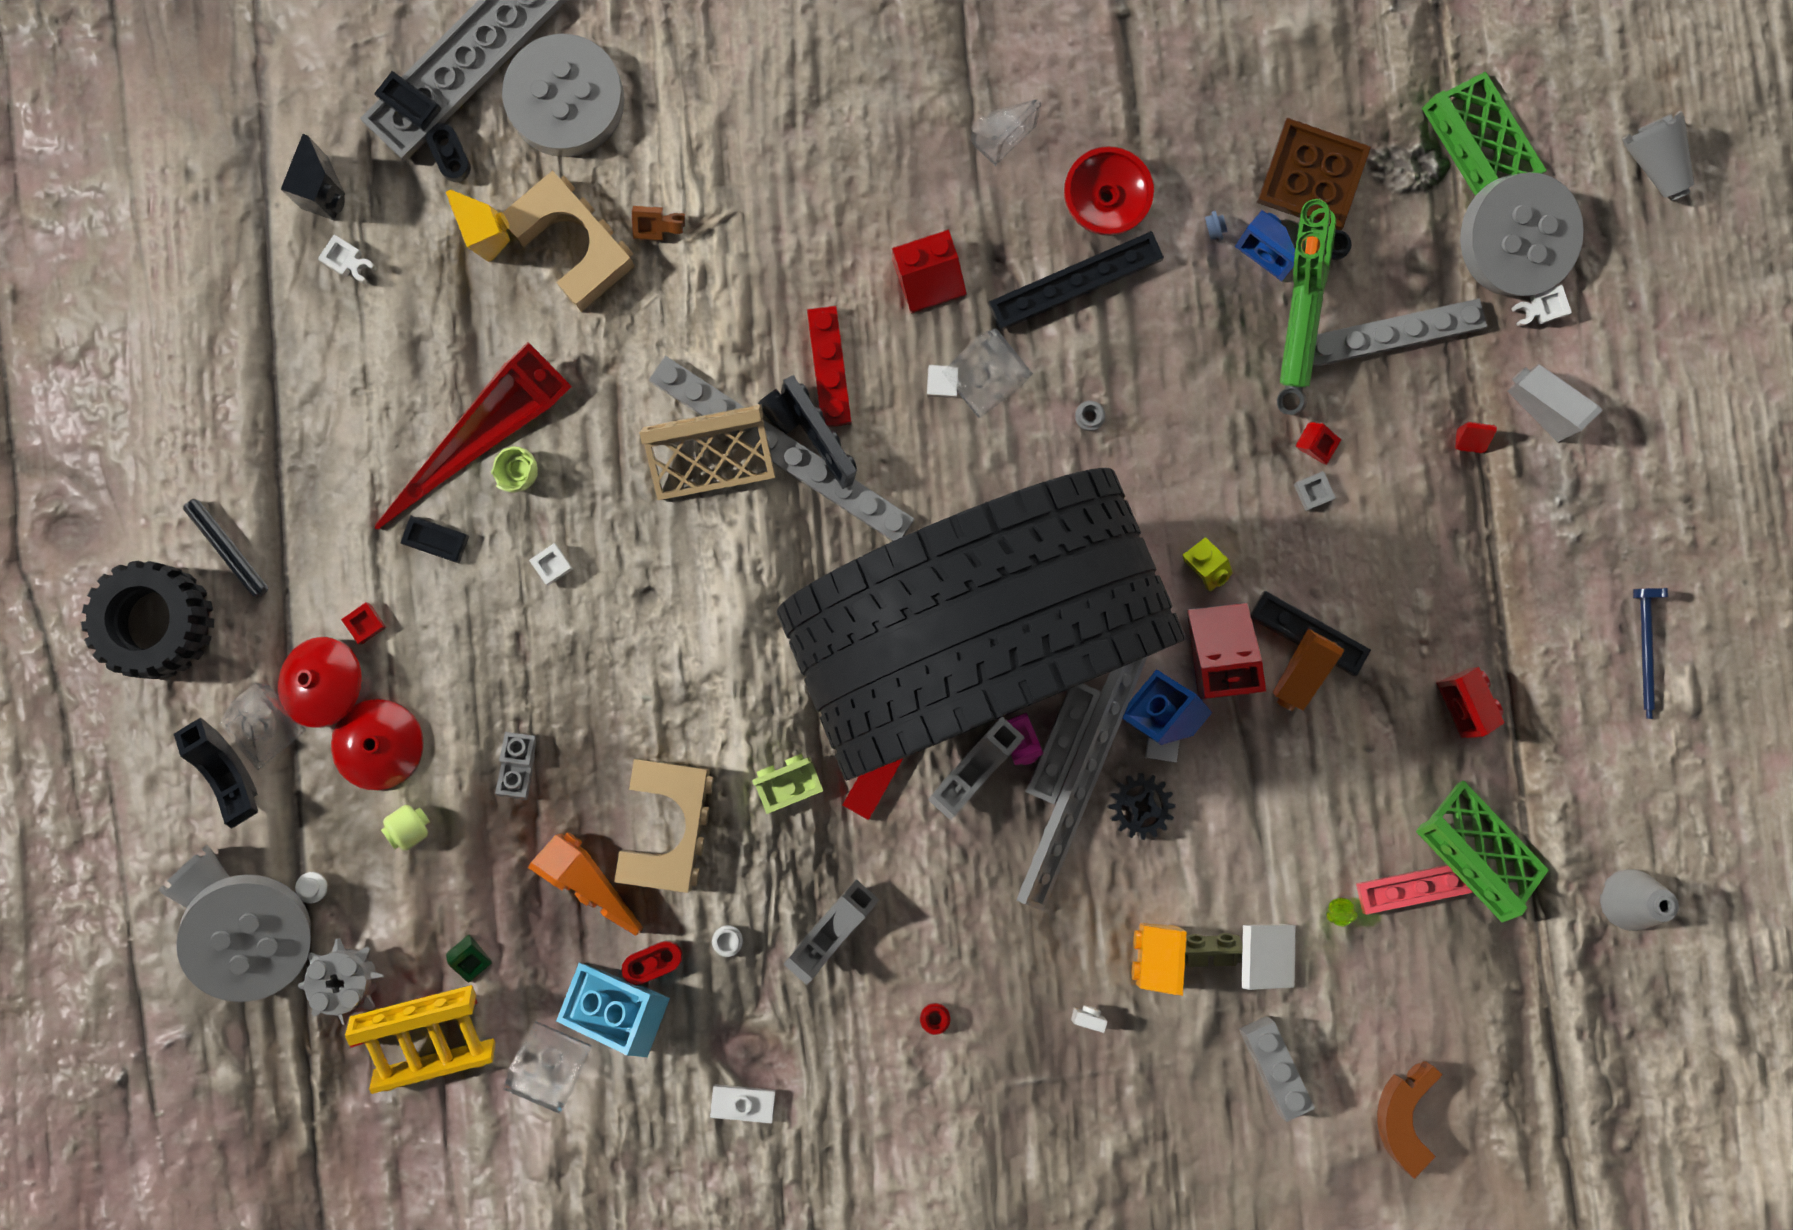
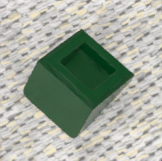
[446,935,492,983]

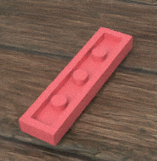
[1356,865,1473,915]

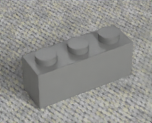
[1239,1016,1315,1122]

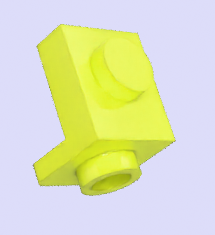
[1182,537,1233,591]

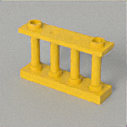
[345,985,496,1094]

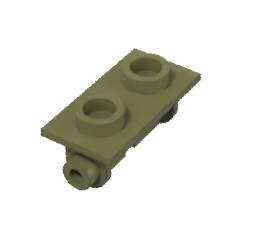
[1185,933,1243,967]

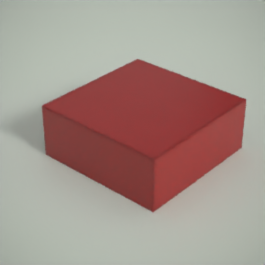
[341,602,386,645]

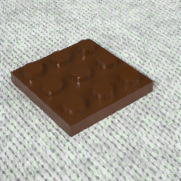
[1256,118,1371,230]

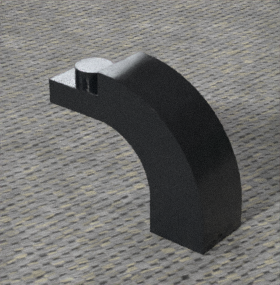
[174,717,258,829]

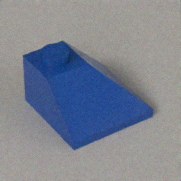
[1235,210,1295,282]
[1122,669,1213,745]

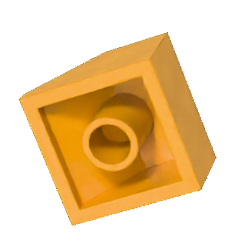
[1132,923,1187,996]

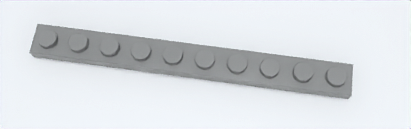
[649,355,914,541]
[1017,656,1148,911]

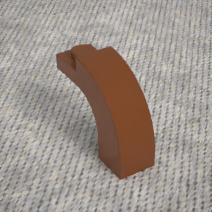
[1377,1061,1442,1179]

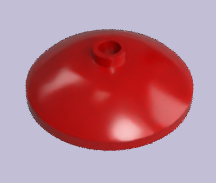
[1064,146,1154,236]
[278,637,362,728]
[331,699,424,790]

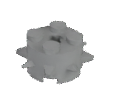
[298,938,384,1025]

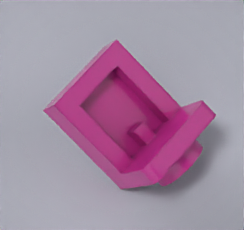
[1007,712,1043,765]

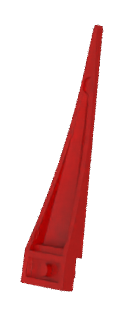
[375,342,572,529]

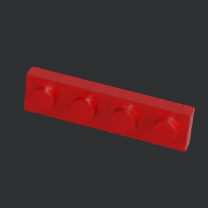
[807,306,852,427]

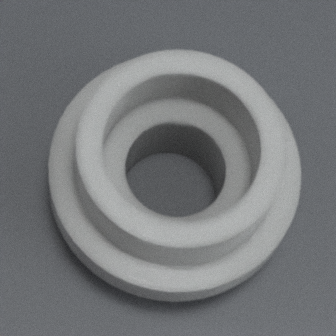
[1075,401,1105,431]

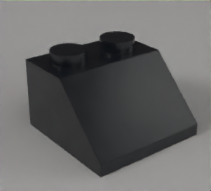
[281,134,345,220]

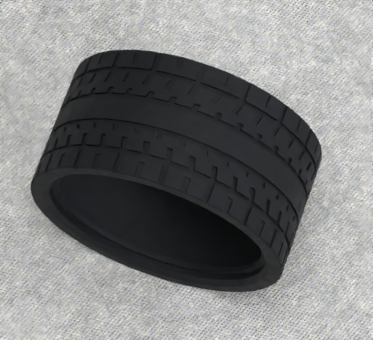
[777,468,1186,781]

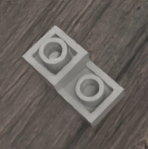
[495,732,536,800]

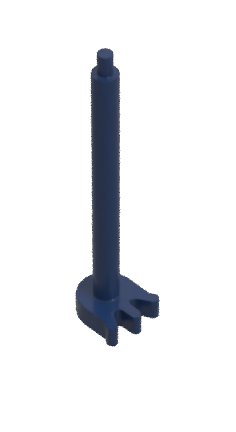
[1633,588,1668,719]

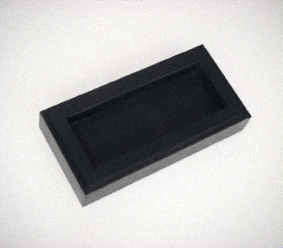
[374,71,442,132]
[400,515,469,564]

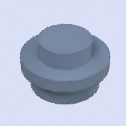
[1205,210,1228,241]

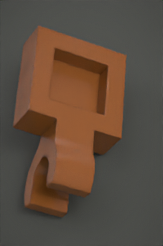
[632,206,685,240]

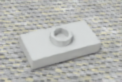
[710,1084,776,1123]

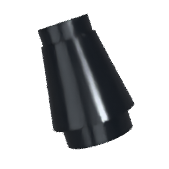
[758,388,800,434]

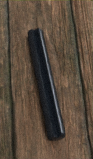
[183,499,268,598]

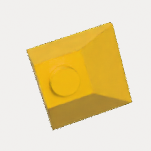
[446,190,510,262]

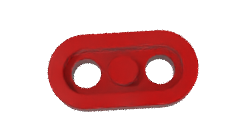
[622,940,683,985]

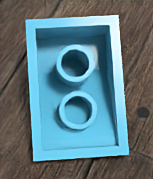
[556,963,670,1058]

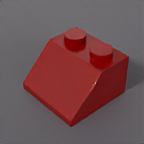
[892,229,967,313]
[1436,667,1505,738]

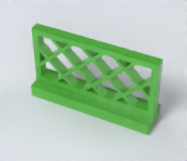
[1422,71,1547,196]
[1416,780,1549,922]

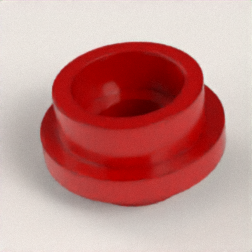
[920,1003,951,1035]

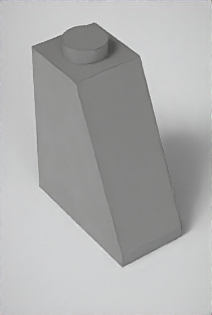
[1508,364,1603,442]

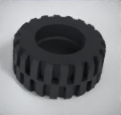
[81,561,214,679]

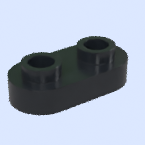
[426,123,471,182]

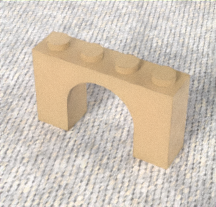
[502,170,635,312]
[615,759,714,893]

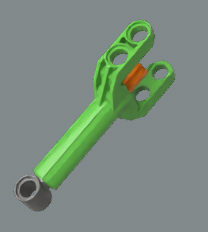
[1277,199,1337,415]

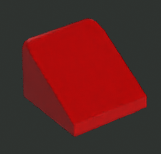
[1296,422,1342,465]
[1455,422,1497,453]

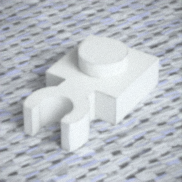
[318,235,377,284]
[1511,285,1572,327]

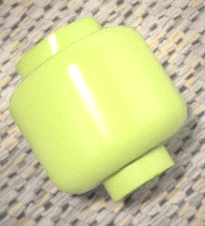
[381,805,430,851]

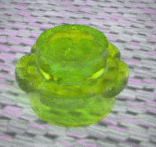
[1326,898,1358,927]

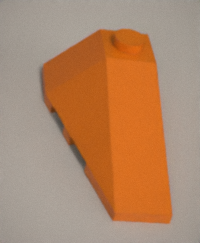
[527,832,644,936]

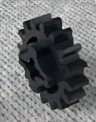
[1107,773,1176,840]

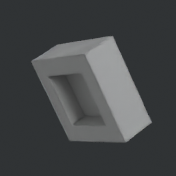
[1294,471,1336,511]

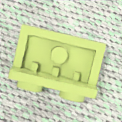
[752,754,824,814]

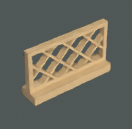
[639,404,775,500]

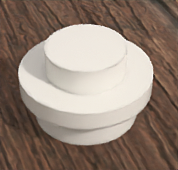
[295,872,327,903]
[712,925,743,957]

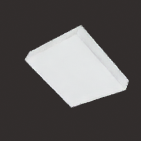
[1242,924,1296,990]

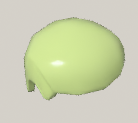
[491,446,538,493]

